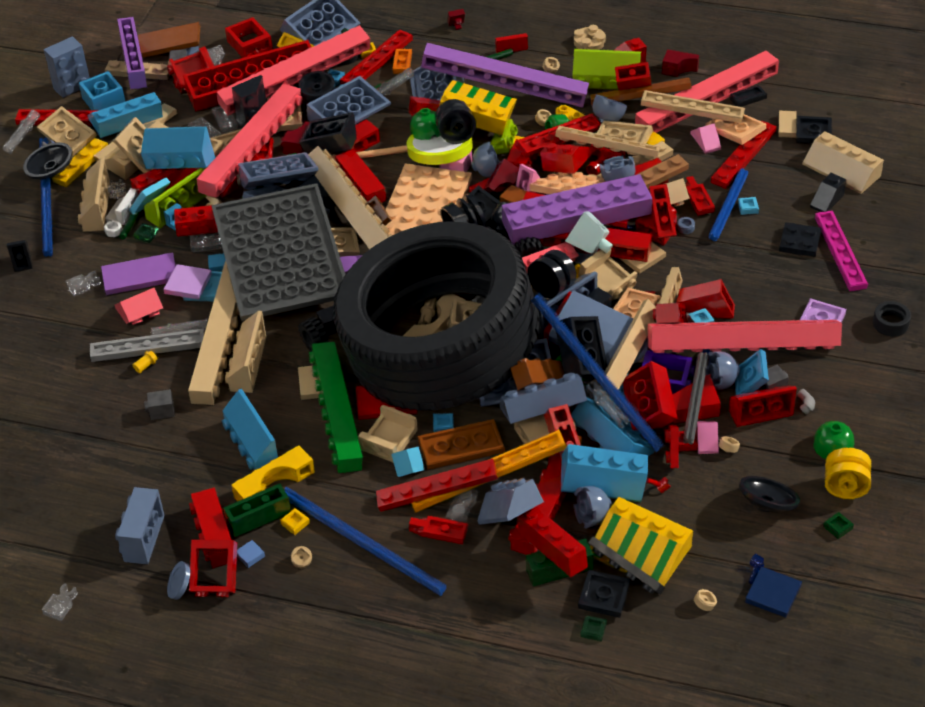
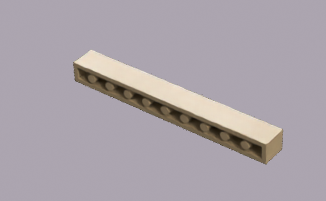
[308,146,392,249]
[188,261,240,405]

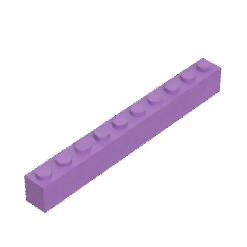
[421,43,589,108]

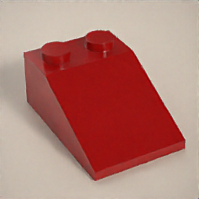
[540,143,596,174]

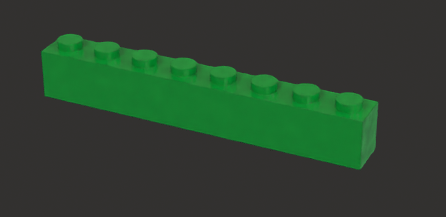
[308,342,363,473]

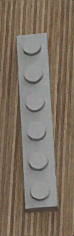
[90,329,204,362]

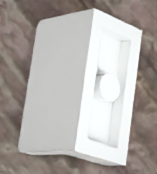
[105,188,138,225]

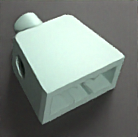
[565,211,613,254]

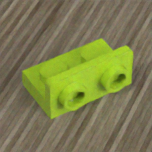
[490,119,518,154]

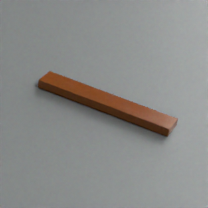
[590,78,692,106]

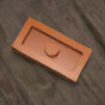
[393,49,412,74]

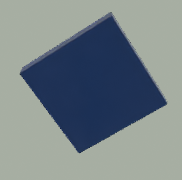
[745,567,802,618]

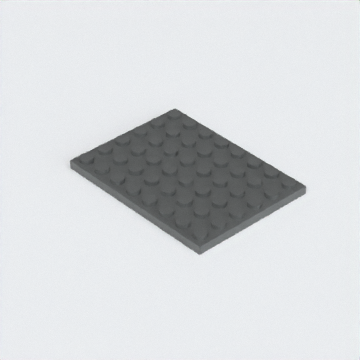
[212,183,345,321]

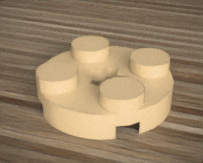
[574,25,606,50]

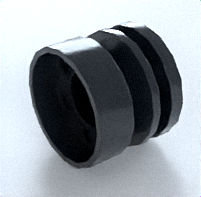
[440,194,486,227]

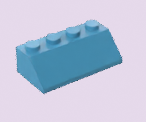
[87,92,163,138]
[141,126,215,169]
[222,389,278,470]
[571,397,654,456]
[561,444,648,502]

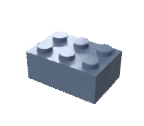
[44,36,90,98]
[115,487,165,564]

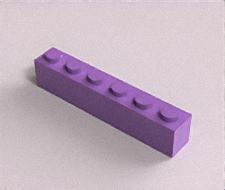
[117,17,147,89]

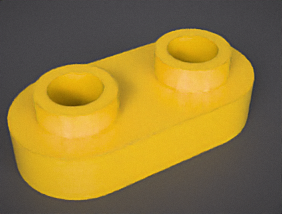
[555,105,585,121]

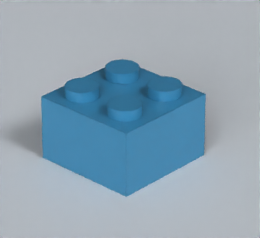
[79,71,125,110]

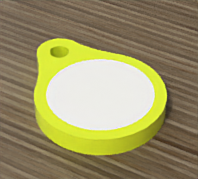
[407,134,473,165]

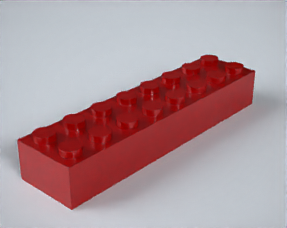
[183,40,312,112]

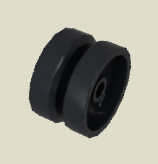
[298,71,336,110]
[434,99,476,144]
[527,250,577,298]

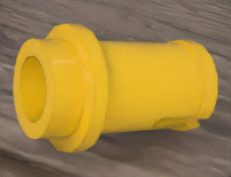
[132,351,157,374]

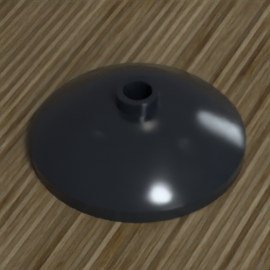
[23,142,73,180]
[739,476,800,512]

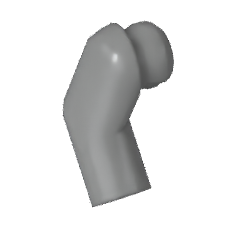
[797,389,815,414]

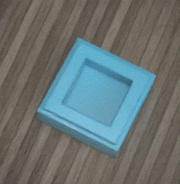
[738,197,759,215]

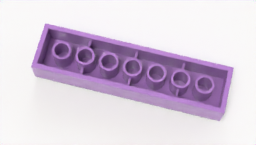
[502,174,653,245]

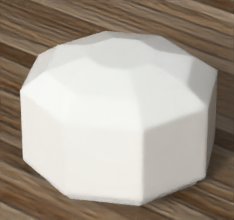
[104,220,122,237]

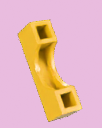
[231,446,315,502]

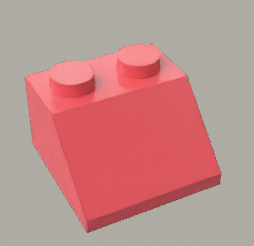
[114,288,163,325]

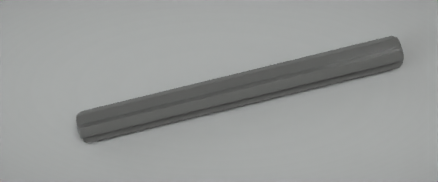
[683,352,709,444]

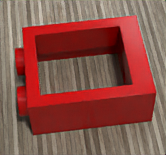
[225,17,273,58]
[189,540,237,597]

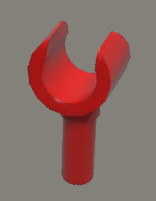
[646,477,671,493]

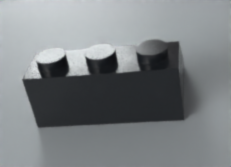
[232,75,266,129]
[299,112,357,154]
[556,316,608,379]

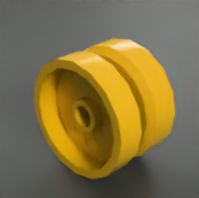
[825,448,871,499]

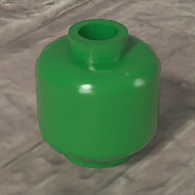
[545,114,570,130]

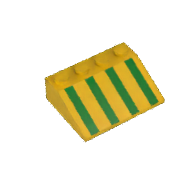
[439,80,517,135]
[590,497,693,586]

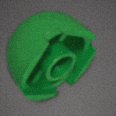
[410,108,441,140]
[813,421,854,459]

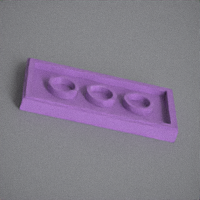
[101,253,176,295]

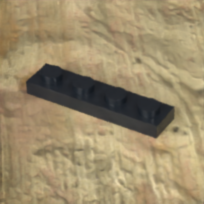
[588,536,665,595]

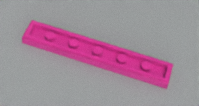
[815,211,868,291]

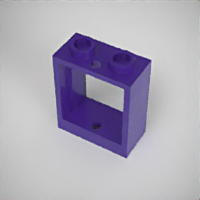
[642,350,695,394]

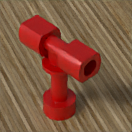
[586,144,625,175]

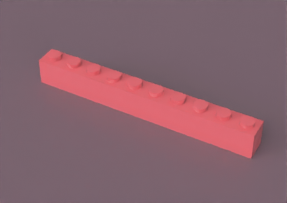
[217,25,370,116]
[635,51,779,133]
[197,84,303,198]
[647,320,842,353]

